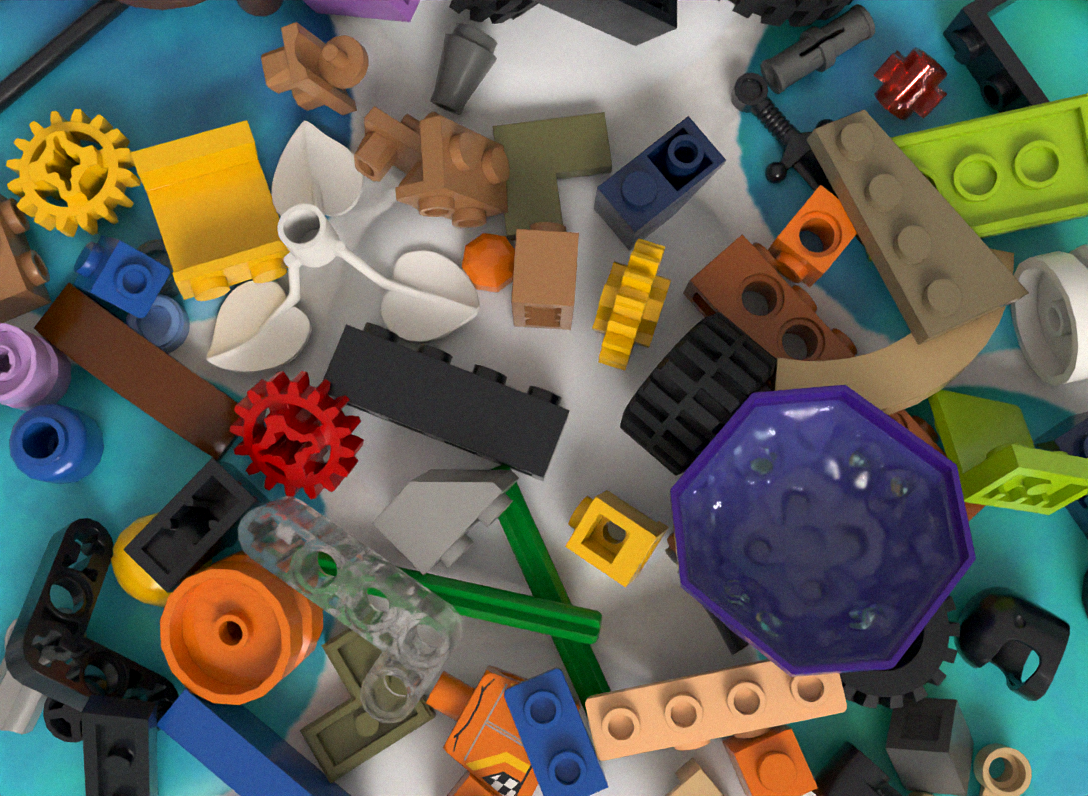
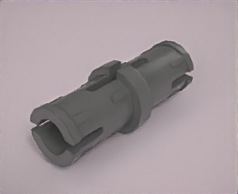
[760,4,875,94]

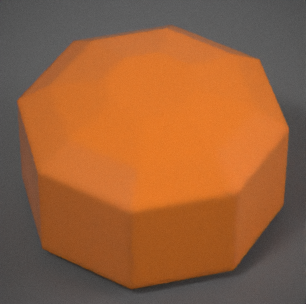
[462,233,515,293]

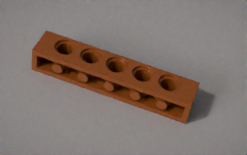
[683,234,986,522]

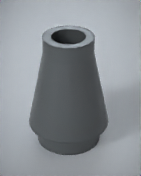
[430,23,497,115]

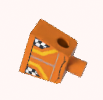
[426,665,580,796]

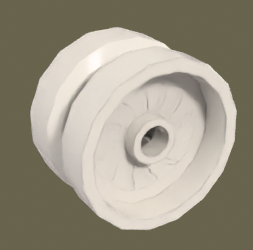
[1011,244,1088,386]

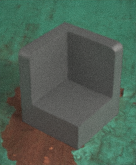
[885,698,974,796]

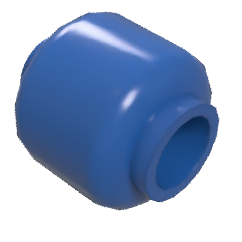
[9,403,104,484]

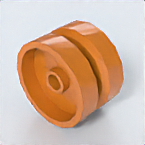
[160,548,323,705]

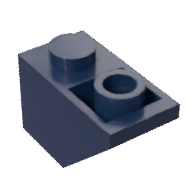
[594,116,726,251]

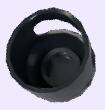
[954,586,1070,701]

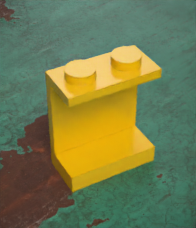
[130,120,290,301]

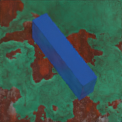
[157,688,351,796]

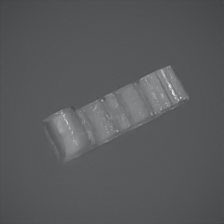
[238,496,463,724]

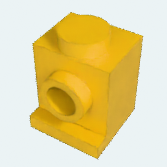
[565,490,669,588]

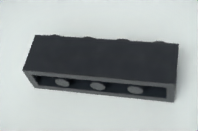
[323,322,570,481]

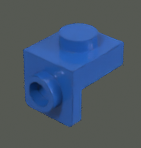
[73,235,170,318]

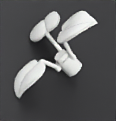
[206,121,480,373]

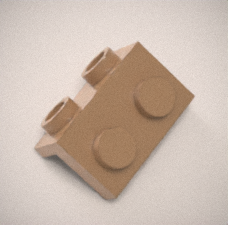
[395,115,510,228]

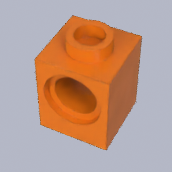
[768,185,857,288]

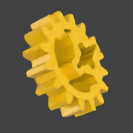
[6,109,141,237]
[592,238,672,371]

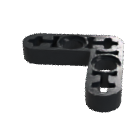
[4,518,179,731]

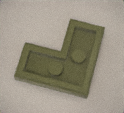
[492,112,612,241]
[300,612,437,784]

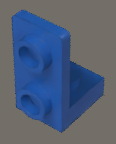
[504,668,609,796]

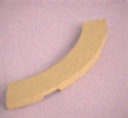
[770,249,1014,415]

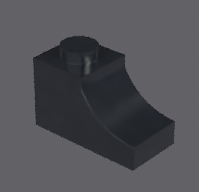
[123,458,273,593]

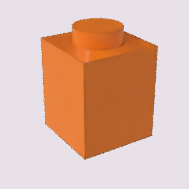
[722,724,818,796]

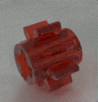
[874,47,948,121]

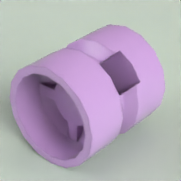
[0,323,71,411]

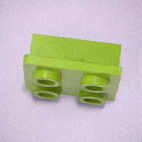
[928,389,1088,515]

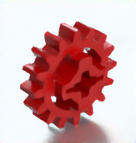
[230,371,364,499]

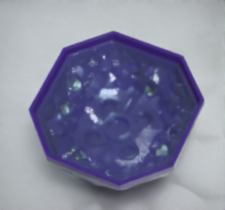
[670,385,976,677]

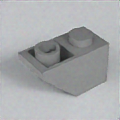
[372,469,519,575]

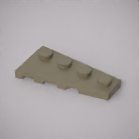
[807,109,1029,345]

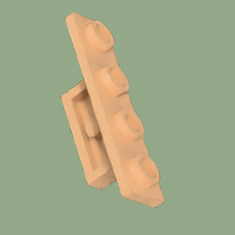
[585,659,847,761]

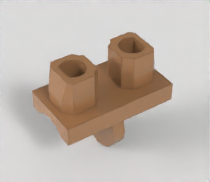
[261,22,369,116]
[354,106,440,210]

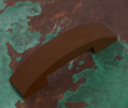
[34,283,240,460]

